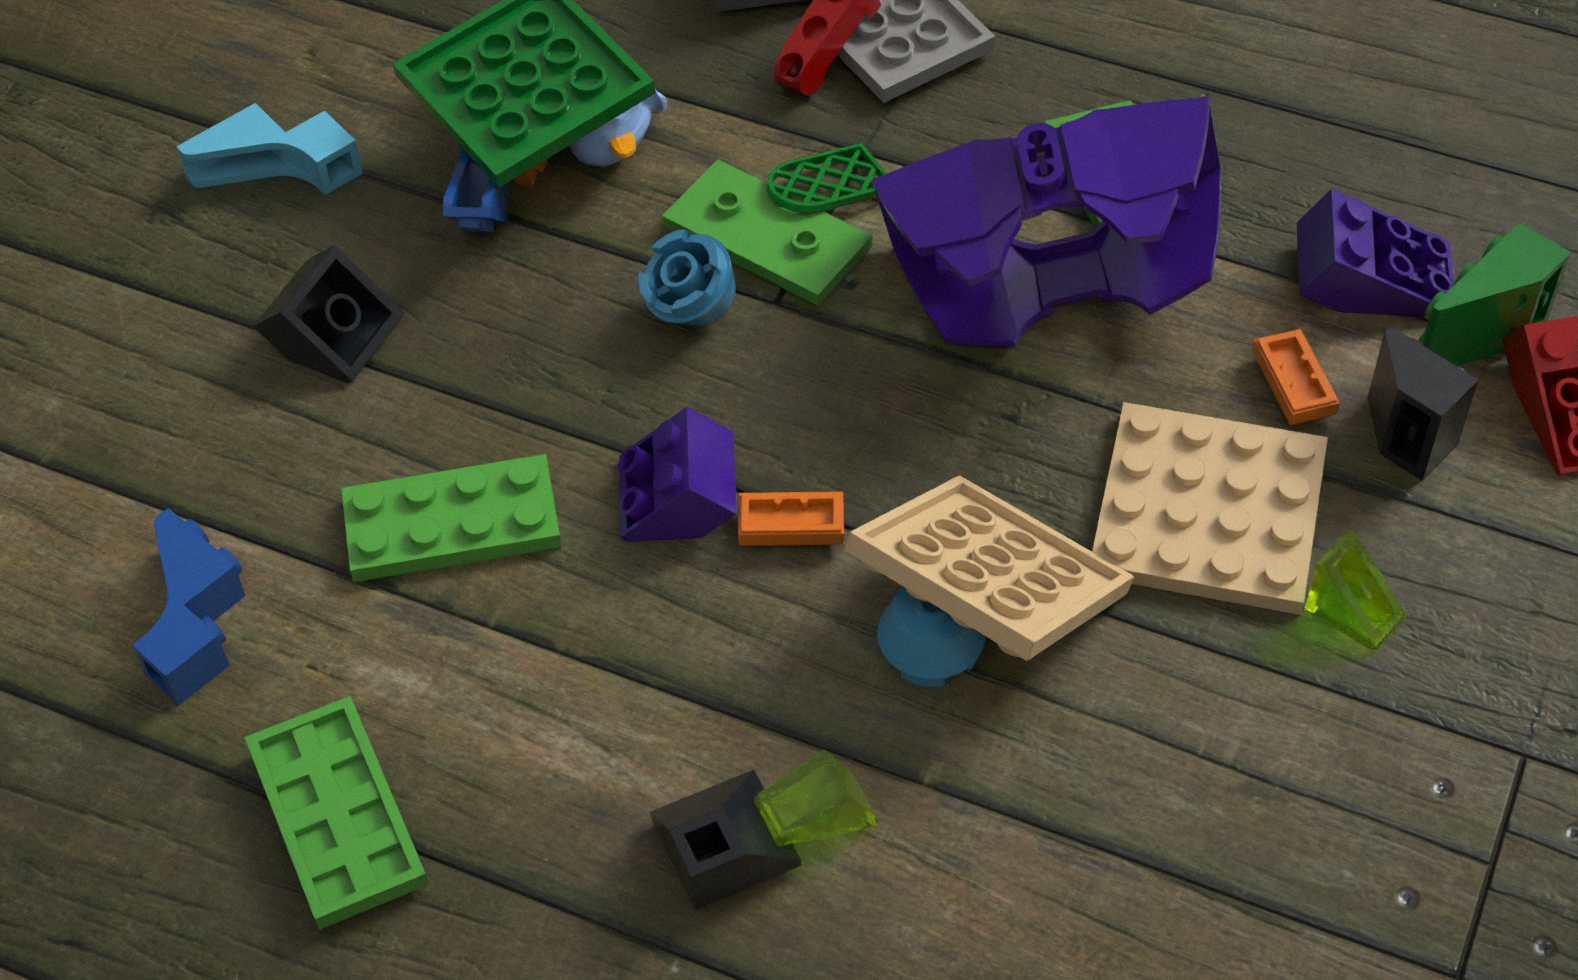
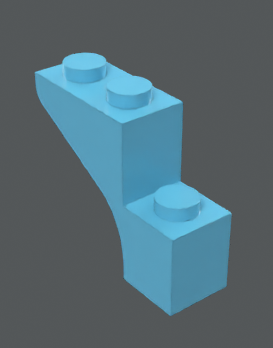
[176,103,363,195]

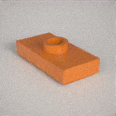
[1252,329,1340,425]
[738,492,844,546]

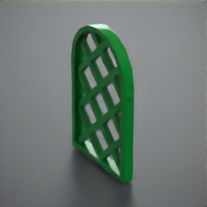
[767,143,887,214]

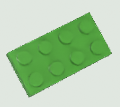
[341,454,562,583]
[244,696,429,930]

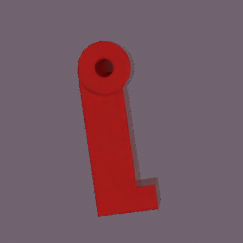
[773,0,881,95]

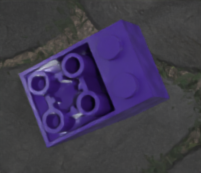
[1297,188,1454,317]

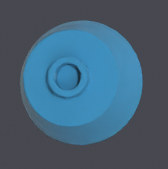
[638,230,736,327]
[877,587,986,687]

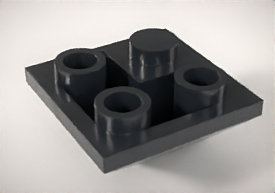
[650,770,801,910]

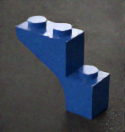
[443,147,508,232]
[132,508,246,706]

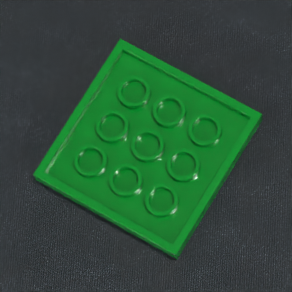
[392,0,656,188]

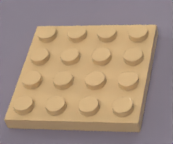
[1092,402,1328,615]
[844,475,1135,661]

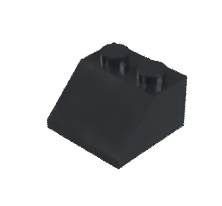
[253,245,404,383]

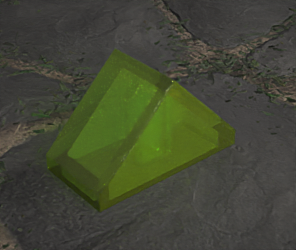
[1305,530,1407,650]
[754,749,879,846]

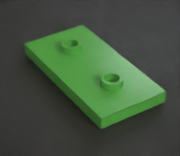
[662,159,873,306]

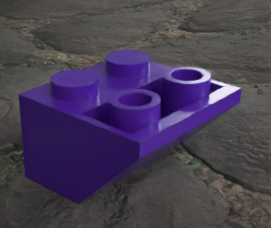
[618,407,737,542]

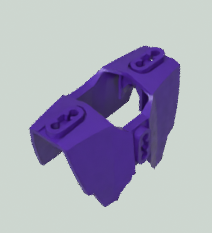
[871,97,1221,347]

